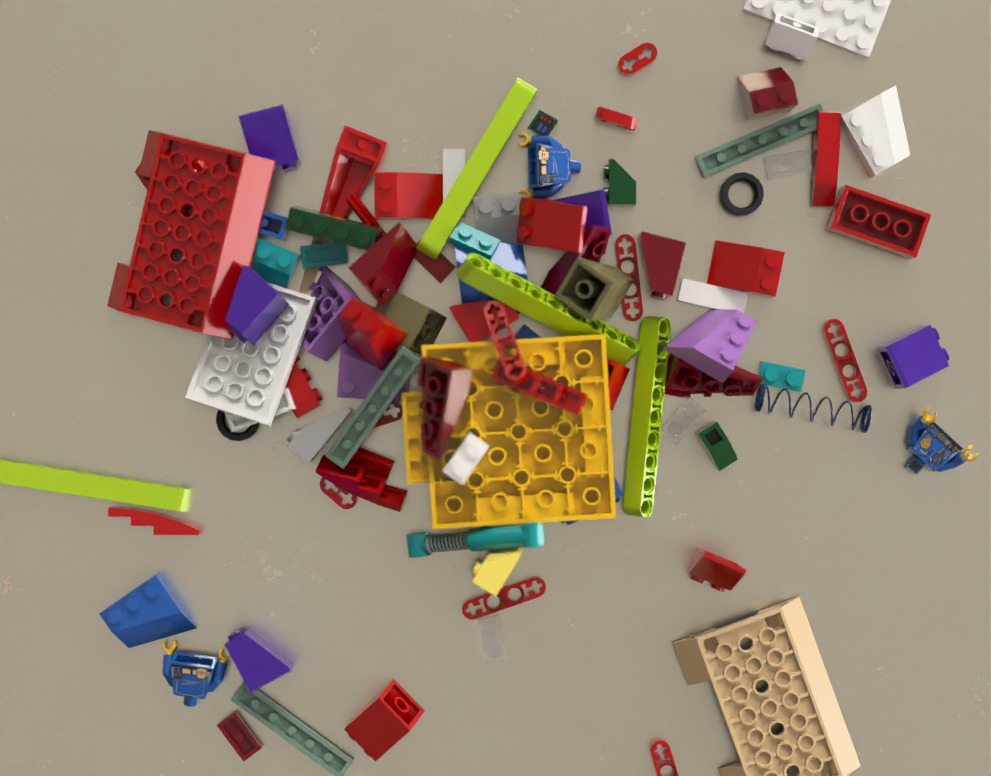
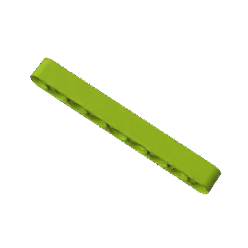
[416,78,538,260]
[456,253,640,365]
[623,316,671,518]
[0,459,191,512]

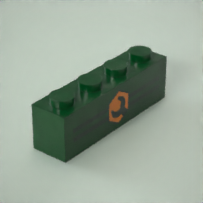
[285,206,383,250]

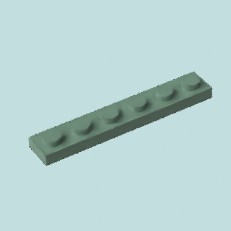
[695,103,823,177]
[325,346,421,469]
[230,682,353,776]

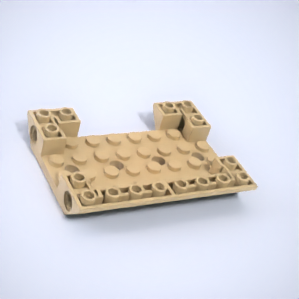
[672,596,860,776]

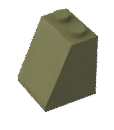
[555,257,634,321]
[375,292,447,355]

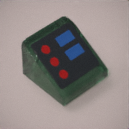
[527,110,559,136]

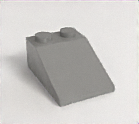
[473,192,524,250]
[287,407,354,464]

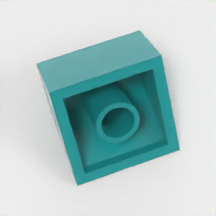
[250,238,301,289]

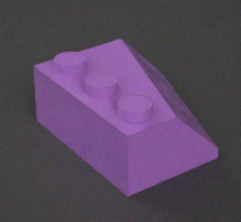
[302,266,361,362]
[664,309,757,383]
[337,338,410,402]

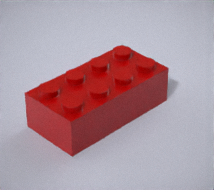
[826,185,931,259]

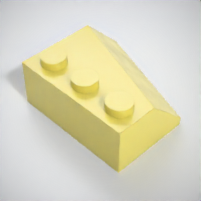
[471,547,523,596]

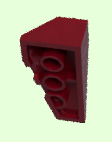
[540,225,610,295]
[665,353,762,398]
[418,357,472,460]

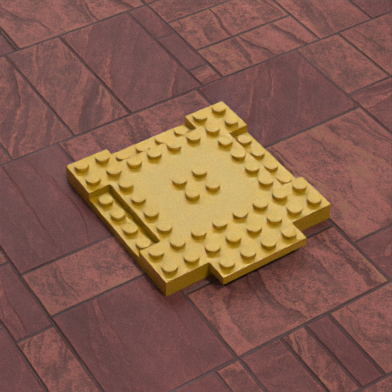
[401,334,616,529]

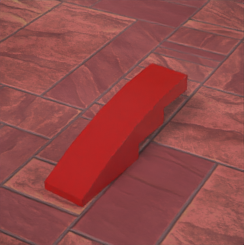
[810,111,841,206]
[491,358,588,416]
[316,454,408,512]
[108,506,202,535]

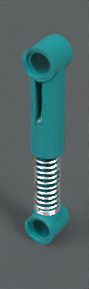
[406,522,545,558]

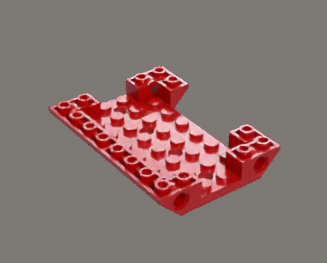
[107,130,276,339]

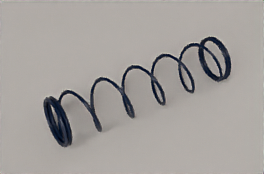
[755,384,872,433]

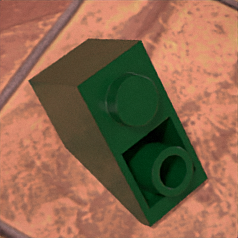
[604,159,636,206]
[695,421,738,471]

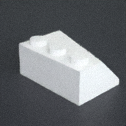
[841,86,910,178]

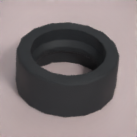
[719,172,764,216]
[216,410,260,441]

